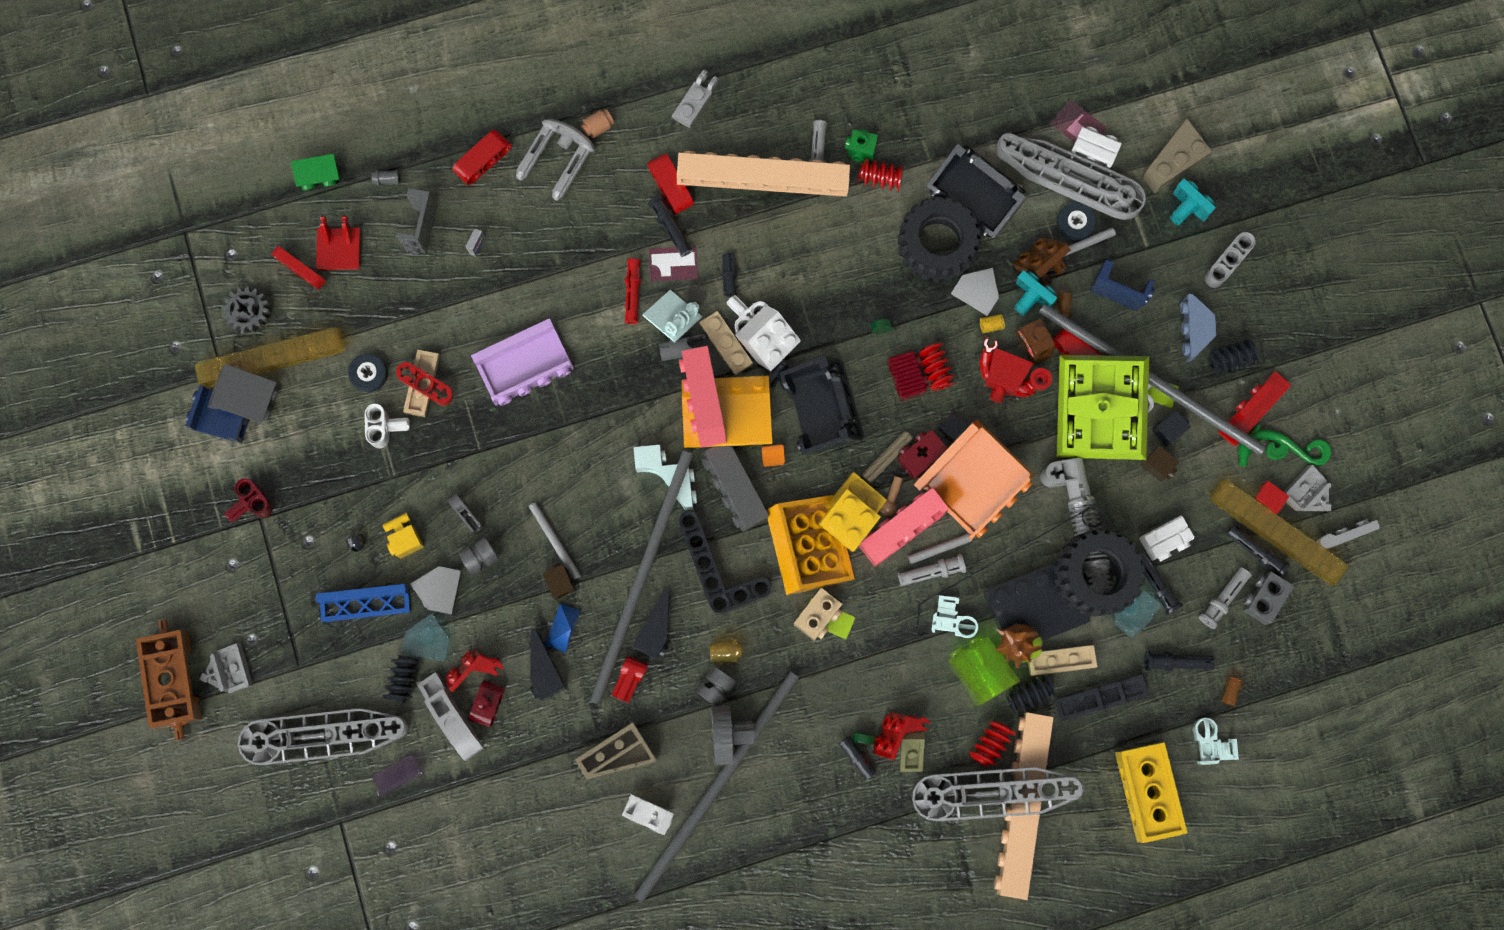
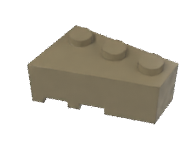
[1142,119,1212,194]
[575,723,658,779]

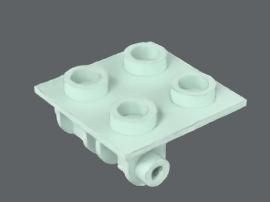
[643,290,702,342]

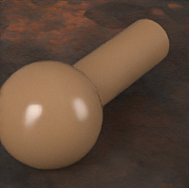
[880,476,903,517]

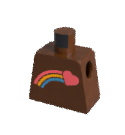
[1015,319,1055,367]

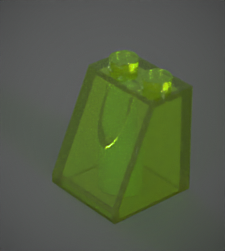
[948,636,1020,707]

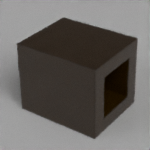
[1141,445,1179,482]
[543,564,575,600]

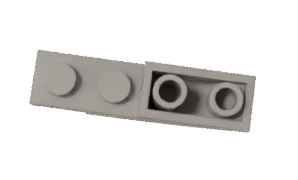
[417,672,484,761]

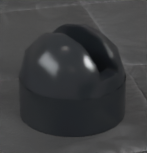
[345,534,365,552]

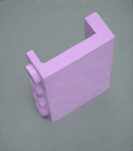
[471,318,574,406]

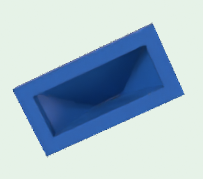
[545,604,581,653]

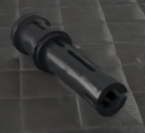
[648,195,693,257]
[1226,524,1290,577]
[1140,551,1183,616]
[1144,651,1215,672]

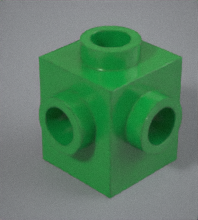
[845,129,878,162]

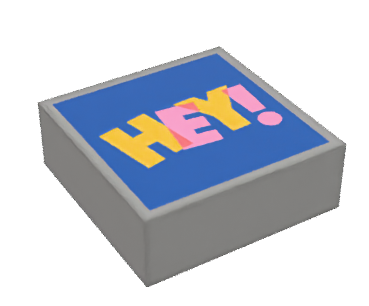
[466,229,485,256]

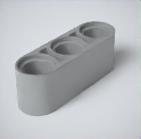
[1205,232,1256,288]

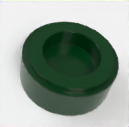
[871,318,893,334]
[852,731,876,745]

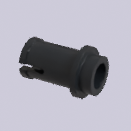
[767,360,789,388]

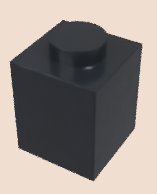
[1152,411,1191,447]

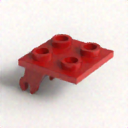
[316,215,361,270]
[445,648,503,692]
[873,712,930,760]

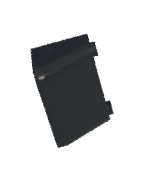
[926,143,1030,238]
[779,355,863,456]

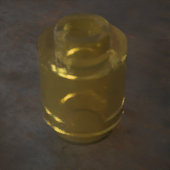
[710,640,742,663]

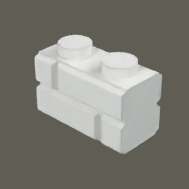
[1071,127,1121,169]
[1139,516,1194,562]

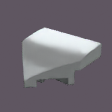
[951,268,999,316]
[1283,465,1331,511]
[410,566,461,614]
[200,643,253,693]

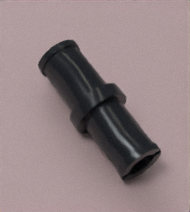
[838,735,877,780]

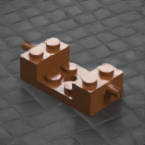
[136,620,202,741]

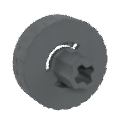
[711,705,754,765]

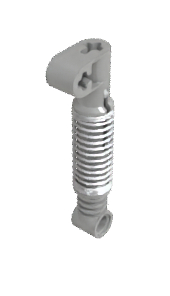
[1040,458,1113,594]

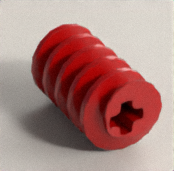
[857,158,903,192]
[918,342,956,391]
[969,720,1016,771]

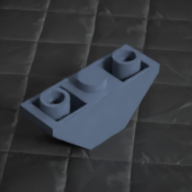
[1180,294,1216,362]

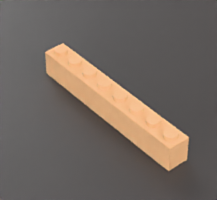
[677,151,850,196]
[994,713,1053,900]

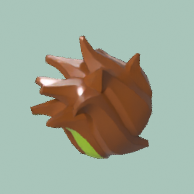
[995,623,1043,668]

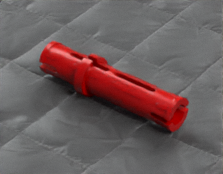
[624,259,642,324]

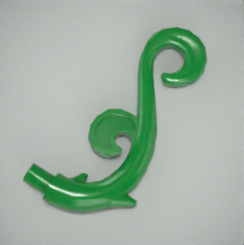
[1237,424,1331,467]

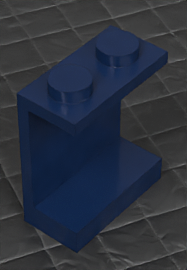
[1090,260,1155,311]
[185,385,250,444]

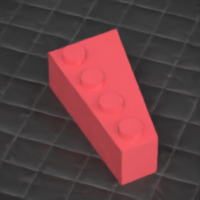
[679,346,727,448]
[859,488,949,567]

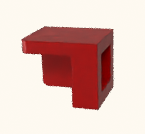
[1255,481,1289,517]

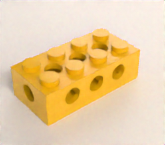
[1115,742,1187,843]

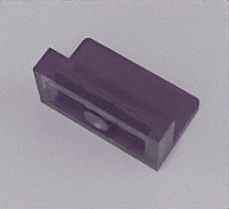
[372,754,424,797]

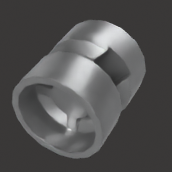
[458,536,500,576]
[696,666,737,706]

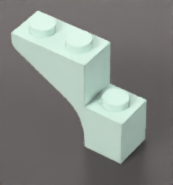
[634,445,697,510]

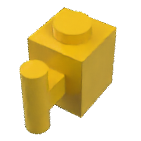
[382,513,424,559]

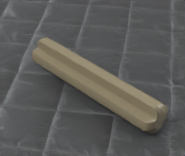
[862,431,913,483]

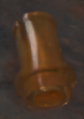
[1058,292,1073,319]
[1221,677,1243,707]

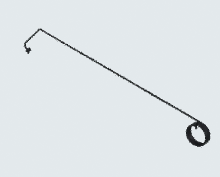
[917,506,1103,638]

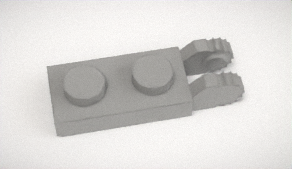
[672,70,719,128]
[1314,519,1380,551]

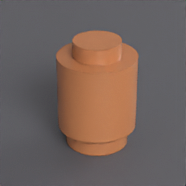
[581,109,614,138]

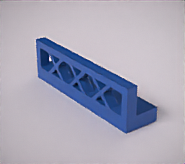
[316,584,411,622]

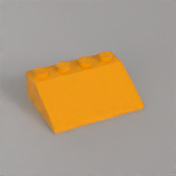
[682,376,772,448]
[766,495,855,595]

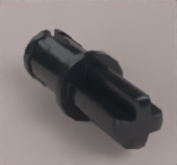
[721,253,738,296]

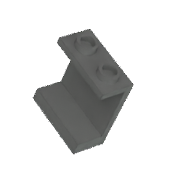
[397,188,437,255]
[207,364,277,424]

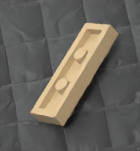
[700,311,753,376]
[403,350,440,418]
[1028,645,1097,676]

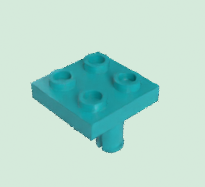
[1170,179,1216,226]
[1014,270,1057,316]

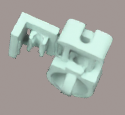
[932,595,978,638]
[1192,718,1239,765]

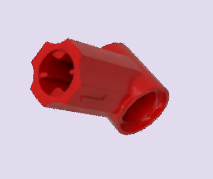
[612,655,649,703]

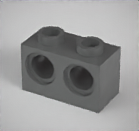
[1243,572,1294,625]

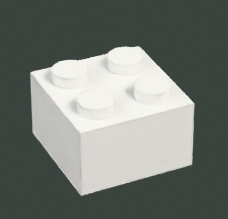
[736,305,801,371]

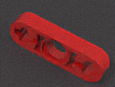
[271,246,326,290]
[396,362,454,406]

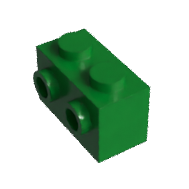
[291,154,341,190]

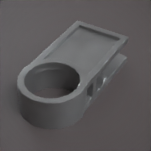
[447,493,484,535]

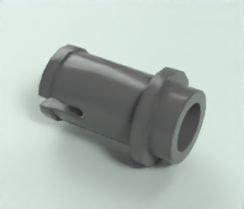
[372,169,399,186]

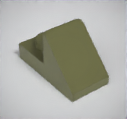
[899,733,925,772]

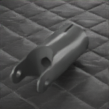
[658,334,709,362]

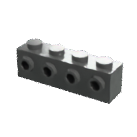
[702,446,769,532]

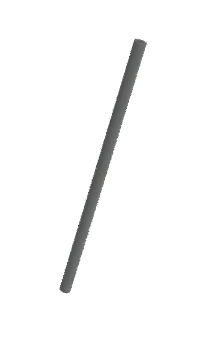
[1039,303,1266,455]
[590,451,693,705]
[634,671,799,902]

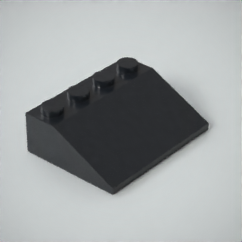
[983,562,1091,641]

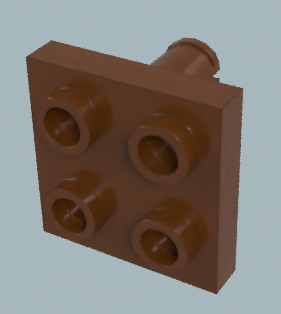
[1013,237,1071,287]

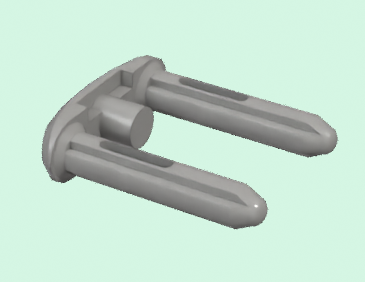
[516,119,595,201]

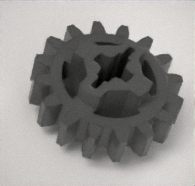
[221,286,271,334]

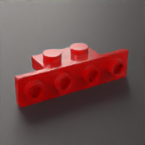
[1218,371,1291,446]

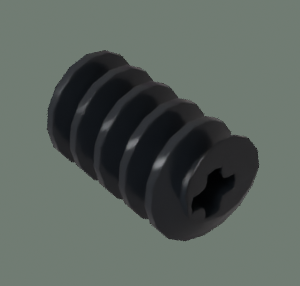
[1209,339,1259,376]
[382,655,420,703]
[1005,674,1056,715]

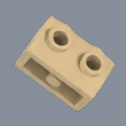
[794,588,843,641]

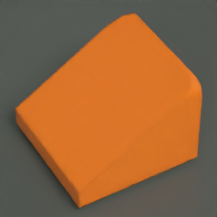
[761,444,785,467]

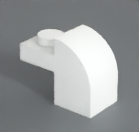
[622,794,673,835]

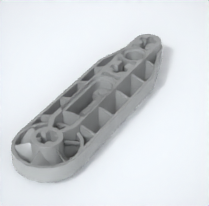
[995,133,1146,220]
[238,708,409,765]
[912,767,1085,821]

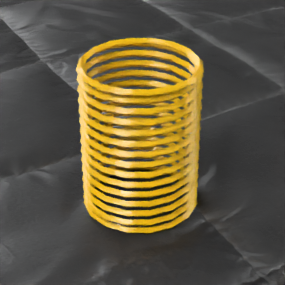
[980,314,1005,333]

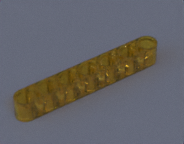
[194,328,345,388]
[1209,480,1349,586]

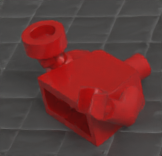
[979,336,1052,403]

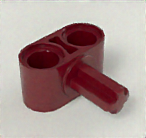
[225,478,273,522]
[469,680,505,728]

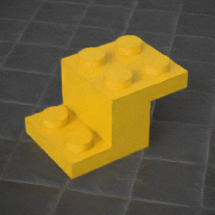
[818,472,887,552]

